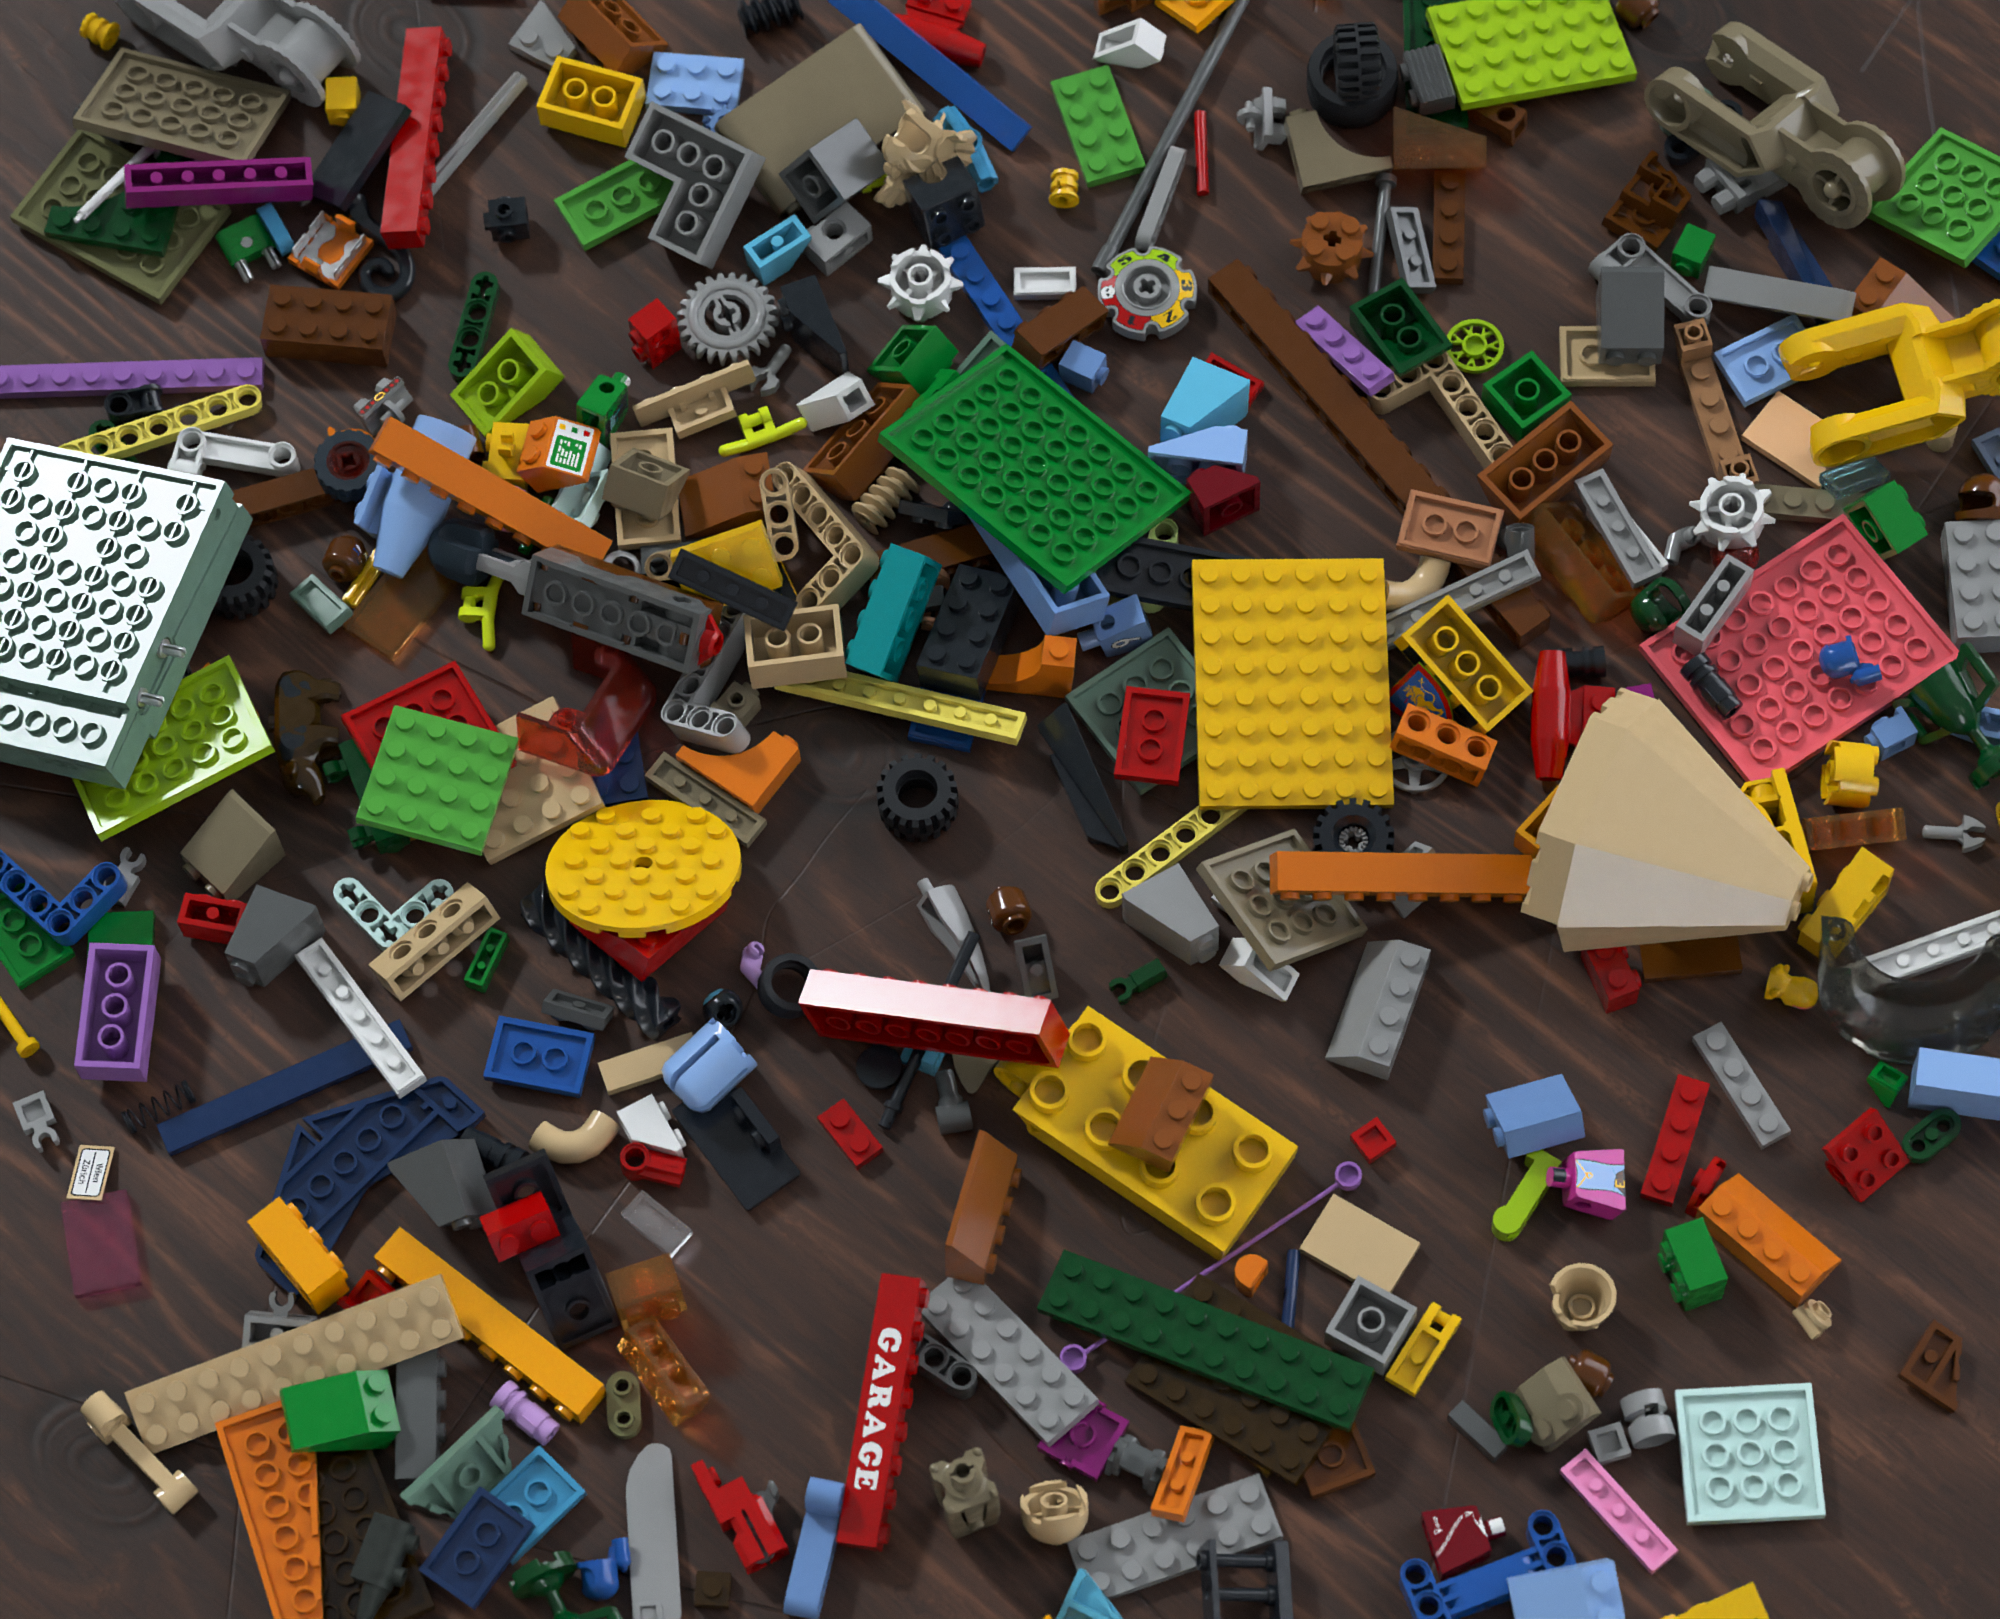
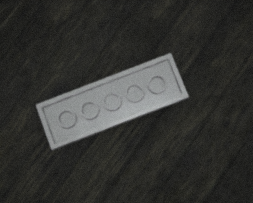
[921,1277,1099,1447]
[1066,1473,1283,1600]

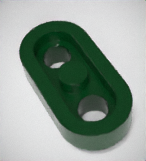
[1901,1108,1961,1164]
[1490,1390,1533,1448]

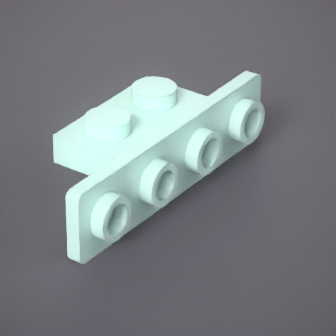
[552,443,612,528]

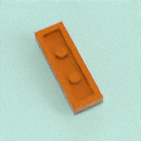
[1150,1425,1214,1523]

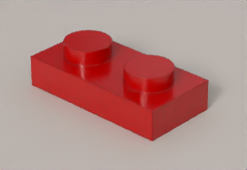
[817,1098,884,1170]

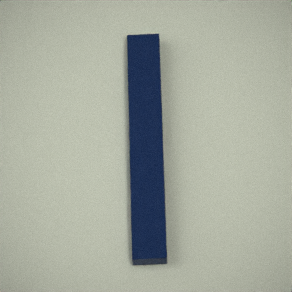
[157,1019,414,1157]

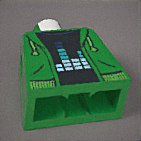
[576,372,631,448]

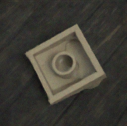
[1515,1357,1601,1452]

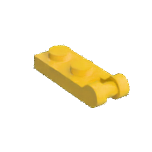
[1385,1302,1462,1397]

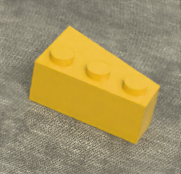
[1797,847,1895,965]
[1661,1582,1769,1619]

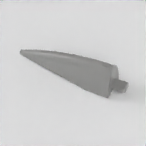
[917,878,991,992]

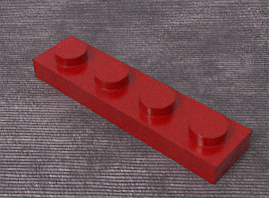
[1640,1074,1710,1207]

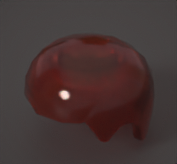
[1709,544,1760,570]

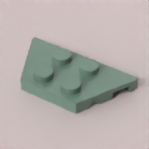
[399,1405,513,1519]

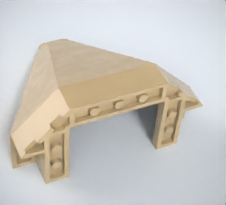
[1520,688,1814,952]

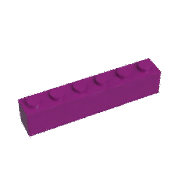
[124,157,313,208]

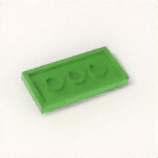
[1050,65,1146,188]
[554,160,675,252]

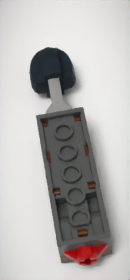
[428,518,724,674]

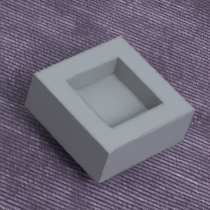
[1587,1422,1631,1465]

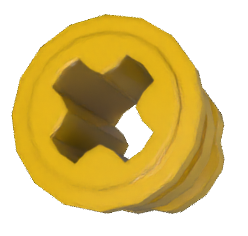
[79,12,120,51]
[1049,168,1079,208]

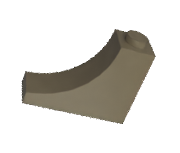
[1284,108,1393,194]

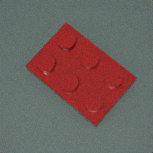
[1114,686,1190,786]

